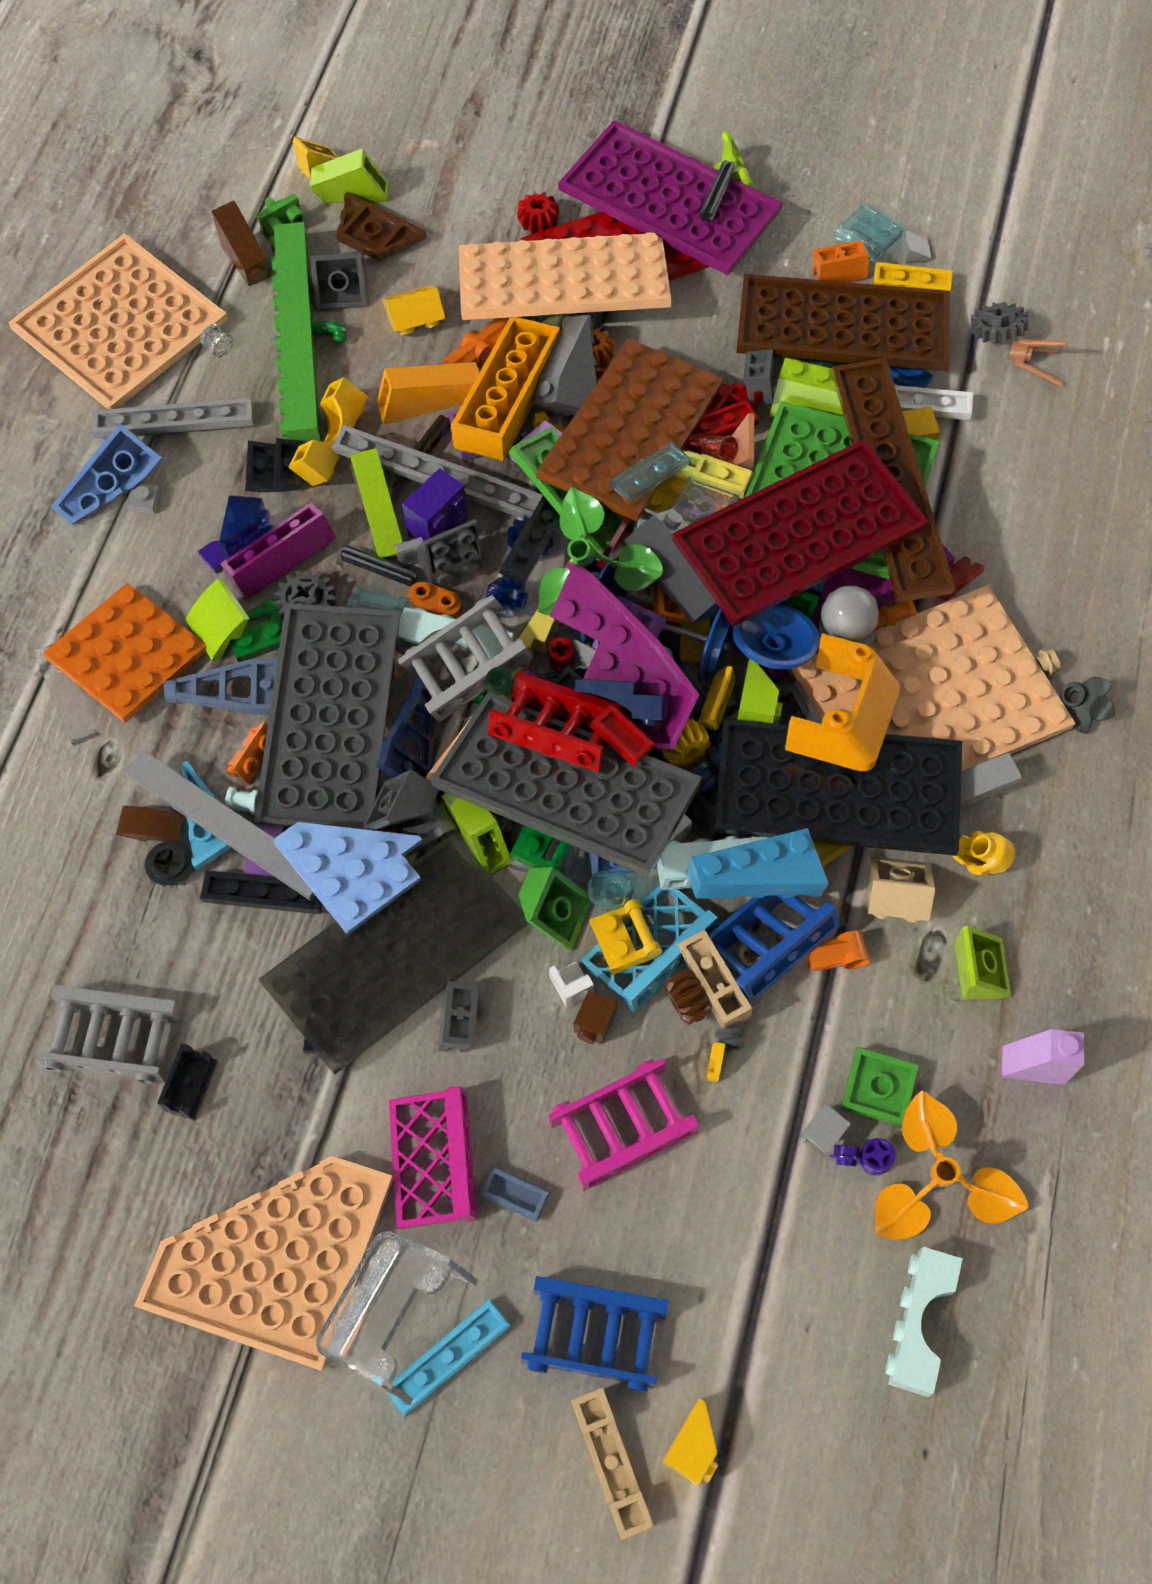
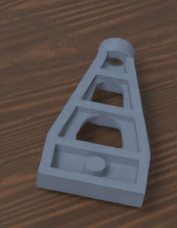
[164,658,278,715]

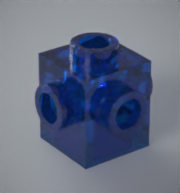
[485,575,528,618]

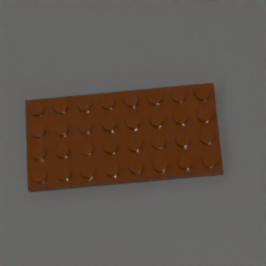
[736,274,950,371]

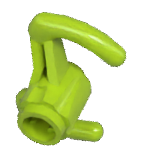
[713,130,757,190]

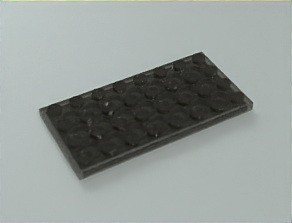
[258,834,529,1075]

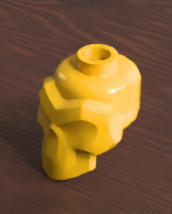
[951,830,1015,876]

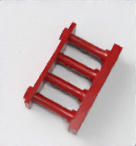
[488,671,628,773]

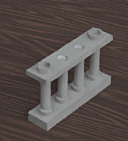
[398,595,534,722]
[34,985,182,1085]

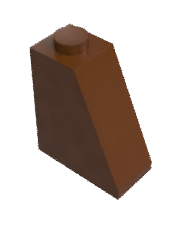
[211,200,271,286]

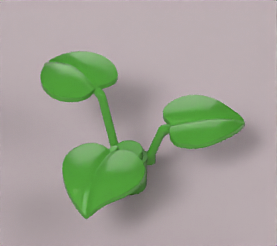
[538,487,664,615]

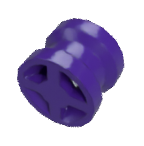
[859,1138,895,1176]

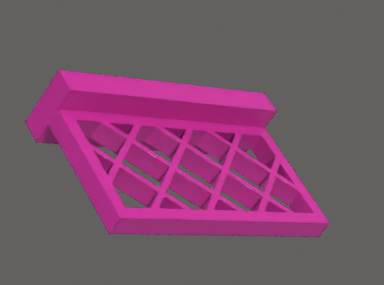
[389,1086,478,1229]

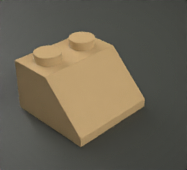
[866,857,935,923]

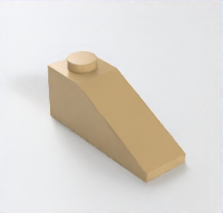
[677,929,752,1028]

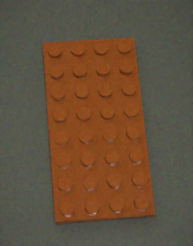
[536,338,724,522]

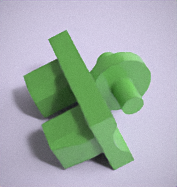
[256,193,305,237]

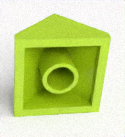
[954,925,1011,1000]

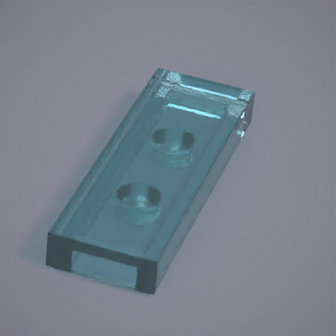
[610,442,690,502]

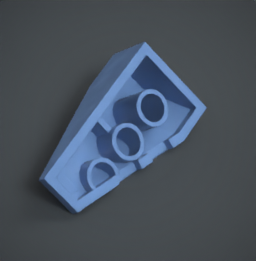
[51,423,163,524]

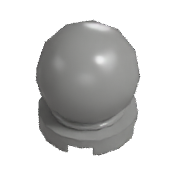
[818,585,879,647]

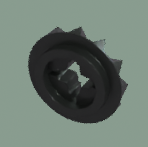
[145,841,194,887]

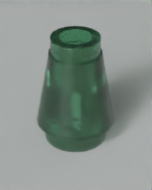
[485,667,514,700]

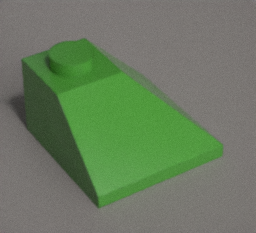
[519,867,594,950]

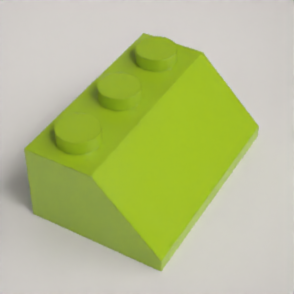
[769,358,844,420]

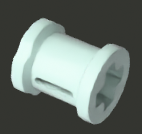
[225,787,258,816]

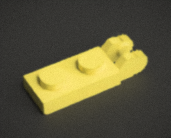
[672,450,754,499]

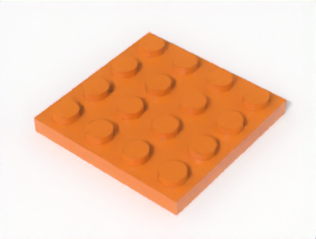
[43,583,206,723]

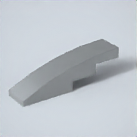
[960,753,1022,812]

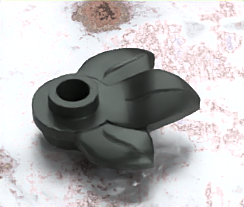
[1060,677,1115,734]

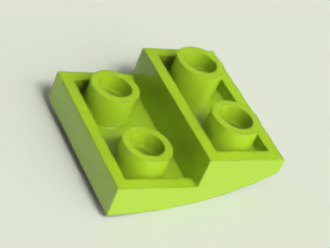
[185,578,250,660]

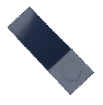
[575,679,669,725]

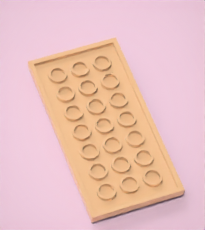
[459,232,671,320]

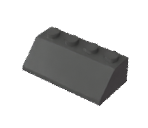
[622,508,720,624]

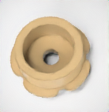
[1035,649,1060,677]

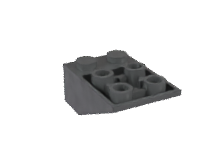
[416,519,483,587]

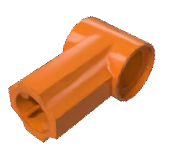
[805,930,870,972]

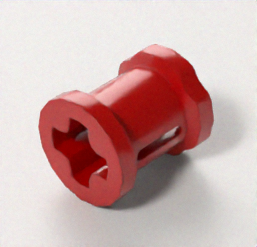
[548,637,574,672]

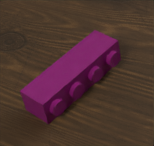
[220,502,336,600]

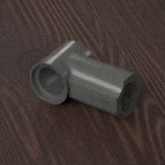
[396,804,459,857]

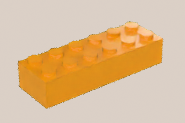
[451,317,560,461]

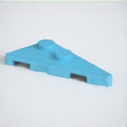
[181,760,231,871]

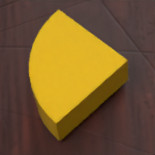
[706,1042,725,1083]

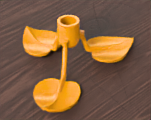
[875,1091,1029,1240]

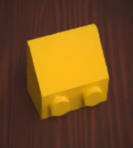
[382,285,445,335]

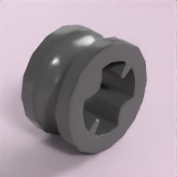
[715,1028,744,1051]

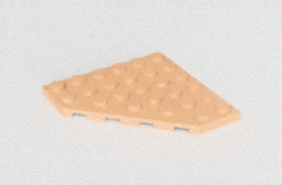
[134,1156,394,1372]

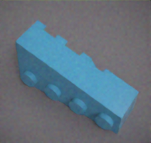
[686,828,829,899]

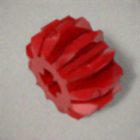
[517,191,559,234]

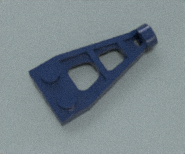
[377,678,434,778]

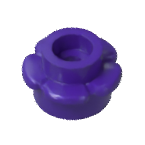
[830,1145,862,1166]

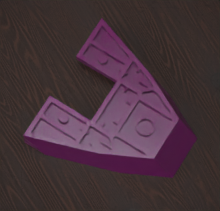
[511,562,700,749]

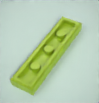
[350,448,403,559]

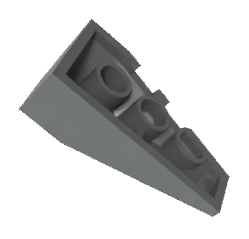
[534,314,599,417]

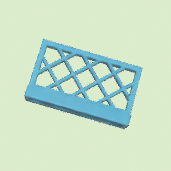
[580,885,719,1014]

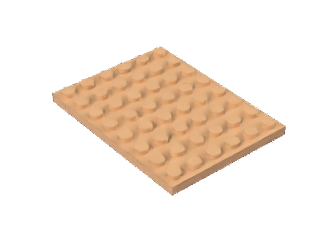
[788,585,1075,771]

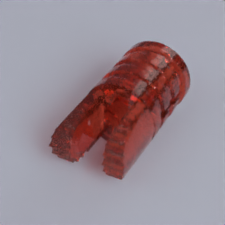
[690,434,738,461]
[937,556,984,601]

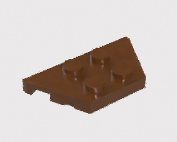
[337,192,427,261]

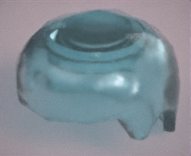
[587,870,635,912]

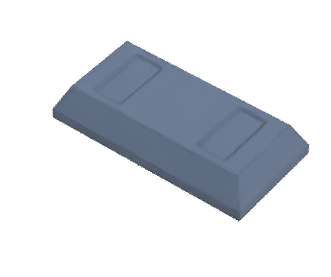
[478,1165,551,1222]

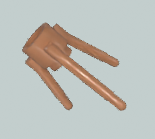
[1008,338,1068,387]

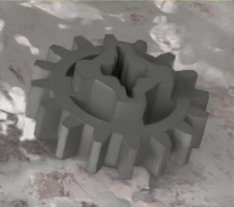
[971,302,1028,344]
[274,569,336,620]

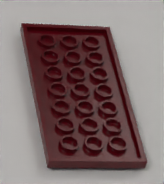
[672,439,929,627]

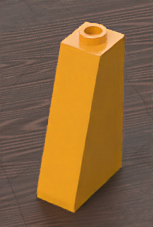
[376,362,480,424]

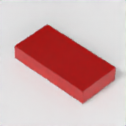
[590,704,655,767]

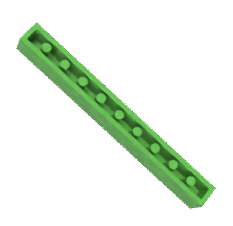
[270,222,321,444]

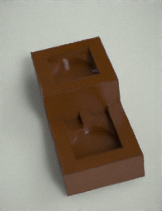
[115,806,184,842]

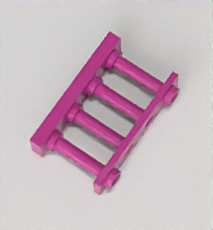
[548,1058,699,1191]

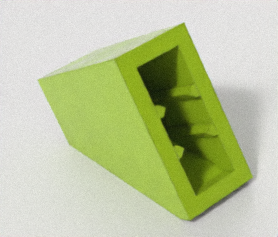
[309,148,388,203]
[441,793,512,877]

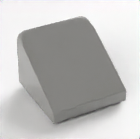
[902,231,931,263]

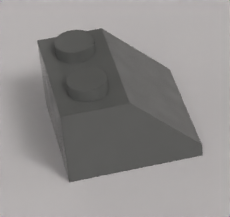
[310,251,367,309]
[362,769,439,831]

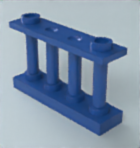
[708,895,841,1004]
[521,1276,669,1392]

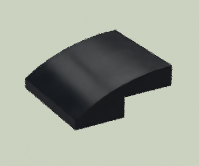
[245,438,303,492]

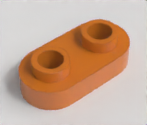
[408,582,462,619]

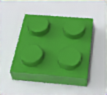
[840,1047,919,1128]

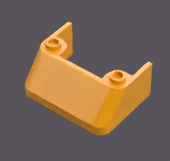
[785,633,900,771]

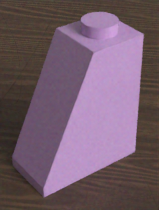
[1001,1029,1084,1085]

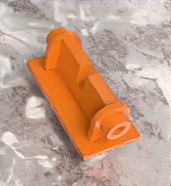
[226,722,268,785]

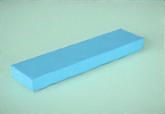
[384,1299,511,1417]

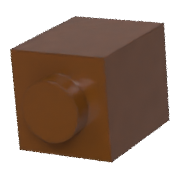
[573,990,617,1044]

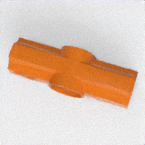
[441,318,508,365]

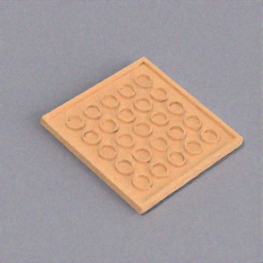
[8,233,228,409]

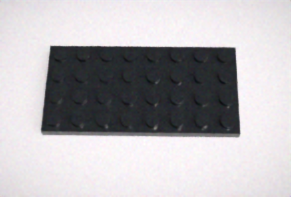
[714,719,962,856]

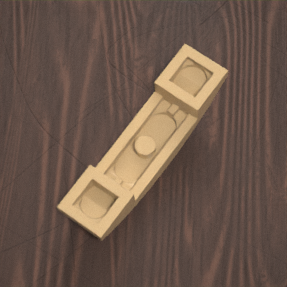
[571,1387,654,1541]

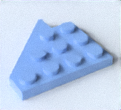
[273,822,422,935]

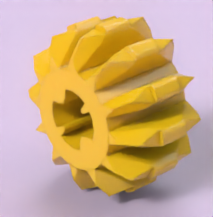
[660,718,711,768]

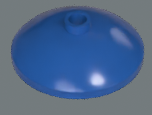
[733,604,820,669]

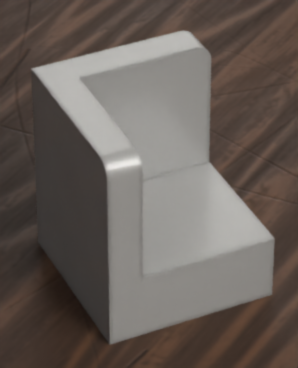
[799,1103,851,1154]

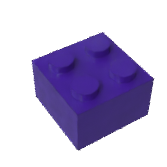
[402,468,468,541]

